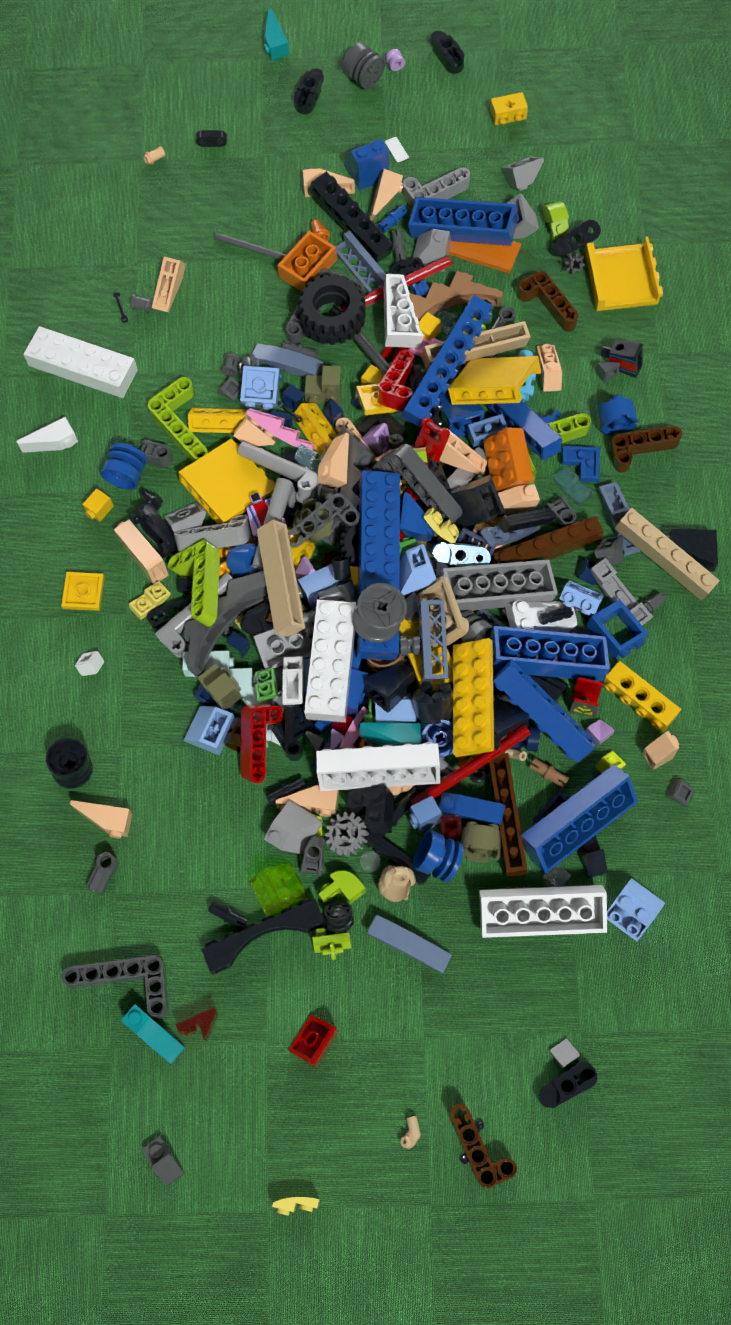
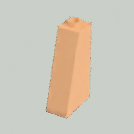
[114,520,169,584]

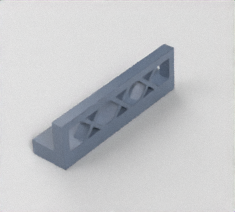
[335,230,386,294]
[418,600,448,682]

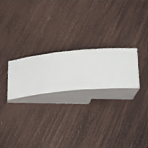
[282,656,304,705]

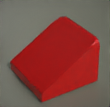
[329,715,354,736]

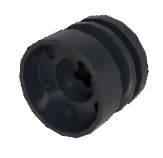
[46,738,93,789]

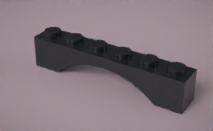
[201,899,326,975]

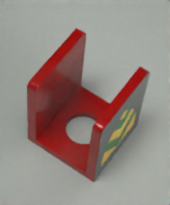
[570,677,603,718]

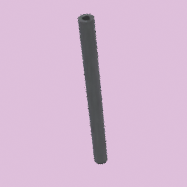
[214,232,286,260]

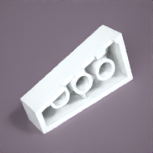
[384,274,423,348]

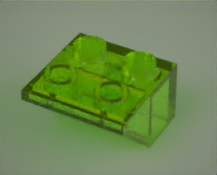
[249,862,309,917]

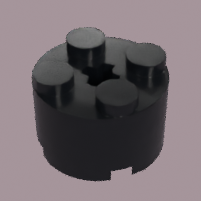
[413,682,454,724]

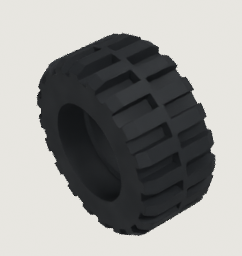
[298,274,366,345]

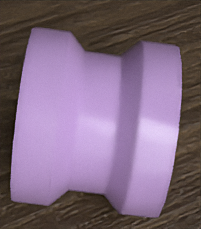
[386,49,405,71]

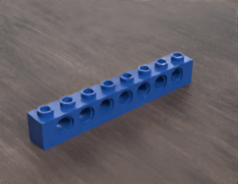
[402,295,493,428]

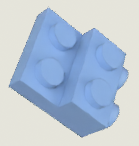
[240,366,280,410]
[559,580,604,615]

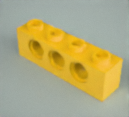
[603,661,681,732]

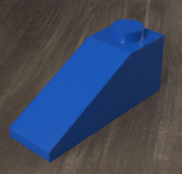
[439,793,505,825]

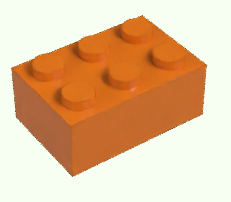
[277,231,337,291]
[483,428,534,493]

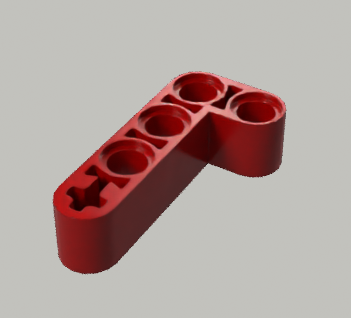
[377,350,414,411]
[240,703,284,784]

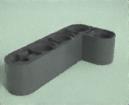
[288,493,360,549]

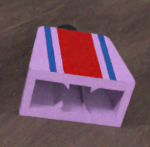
[247,493,286,541]

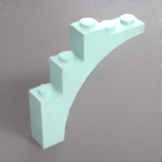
[183,651,274,747]

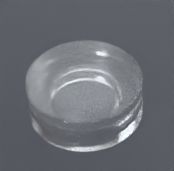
[360,851,380,873]

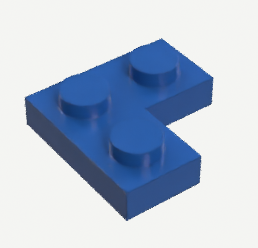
[562,446,600,483]

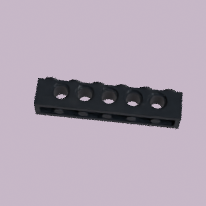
[310,171,393,263]

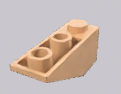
[537,344,562,392]
[276,785,339,817]

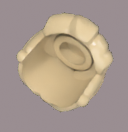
[378,866,416,902]

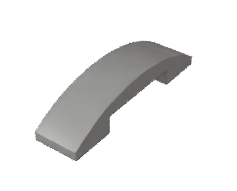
[590,558,653,625]

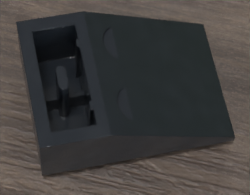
[449,475,506,529]

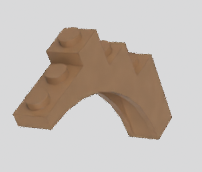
[409,271,503,322]

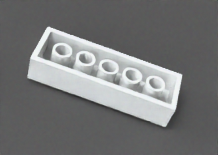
[24,326,138,398]
[304,600,356,722]
[316,742,440,791]
[479,885,607,938]

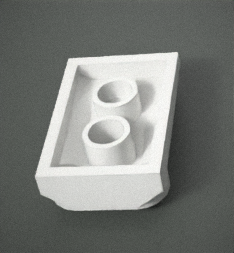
[505,600,577,633]

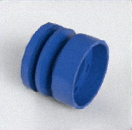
[100,443,147,490]
[413,830,464,883]

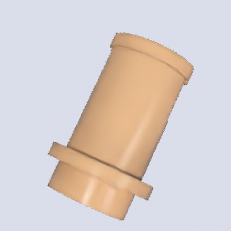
[143,146,165,165]

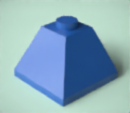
[400,492,435,541]

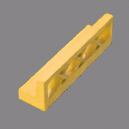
[293,403,337,457]
[188,408,262,433]

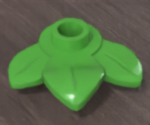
[364,698,376,723]

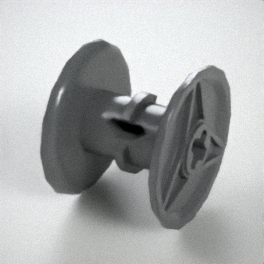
[352,583,407,643]

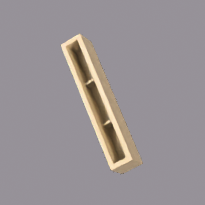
[421,321,531,371]
[615,508,720,601]
[257,520,305,637]

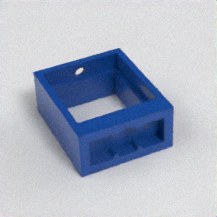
[586,599,649,660]

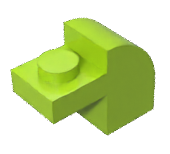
[542,201,570,240]
[318,871,366,904]

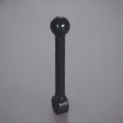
[113,291,128,323]
[277,401,303,423]
[460,1121,484,1164]

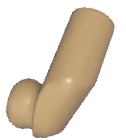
[504,748,527,761]
[400,1116,421,1149]

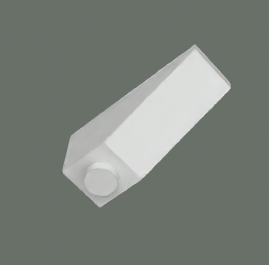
[17,417,78,452]

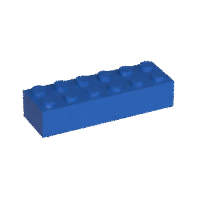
[409,197,518,246]
[488,626,610,681]
[521,765,638,874]

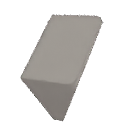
[549,1038,580,1069]

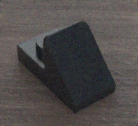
[578,835,608,879]

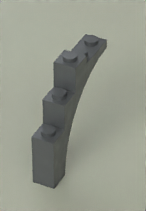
[321,427,375,546]
[183,571,269,678]

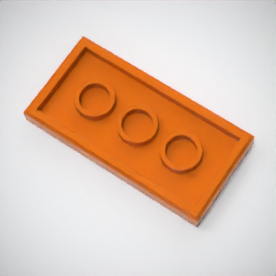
[449,241,522,274]

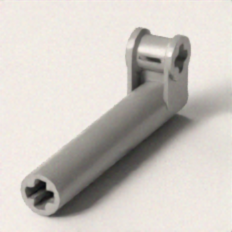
[238,441,321,503]
[252,478,296,571]
[155,572,233,658]

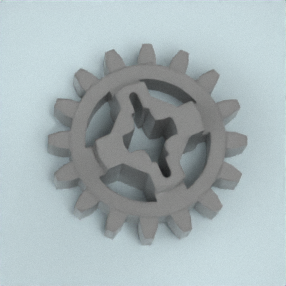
[325,812,369,857]

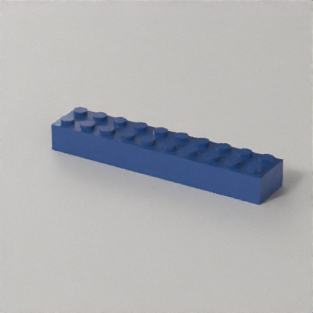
[357,470,400,661]

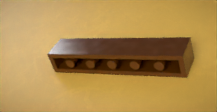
[491,516,604,564]
[488,753,527,878]

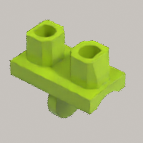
[312,928,351,960]

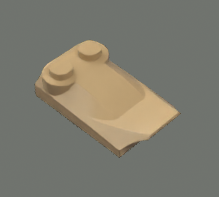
[417,575,469,648]

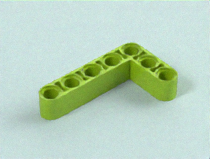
[148,377,208,463]
[527,413,591,485]
[168,540,220,627]

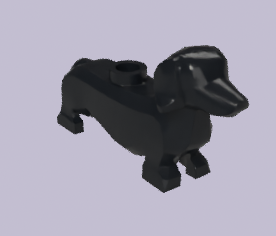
[129,490,177,559]

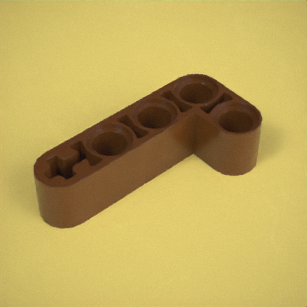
[517,271,578,332]
[610,426,682,473]
[449,1104,517,1188]

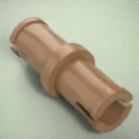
[529,758,570,789]

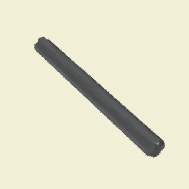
[332,306,390,375]

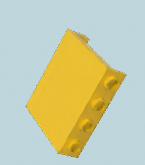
[585,237,663,311]
[448,356,541,405]
[179,439,275,524]

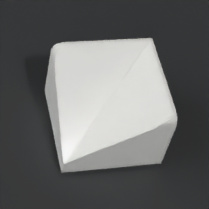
[75,651,104,676]

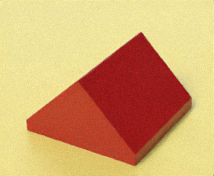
[288,1014,338,1069]

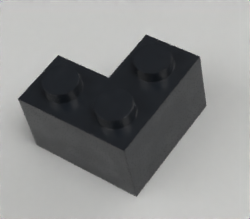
[347,786,395,834]

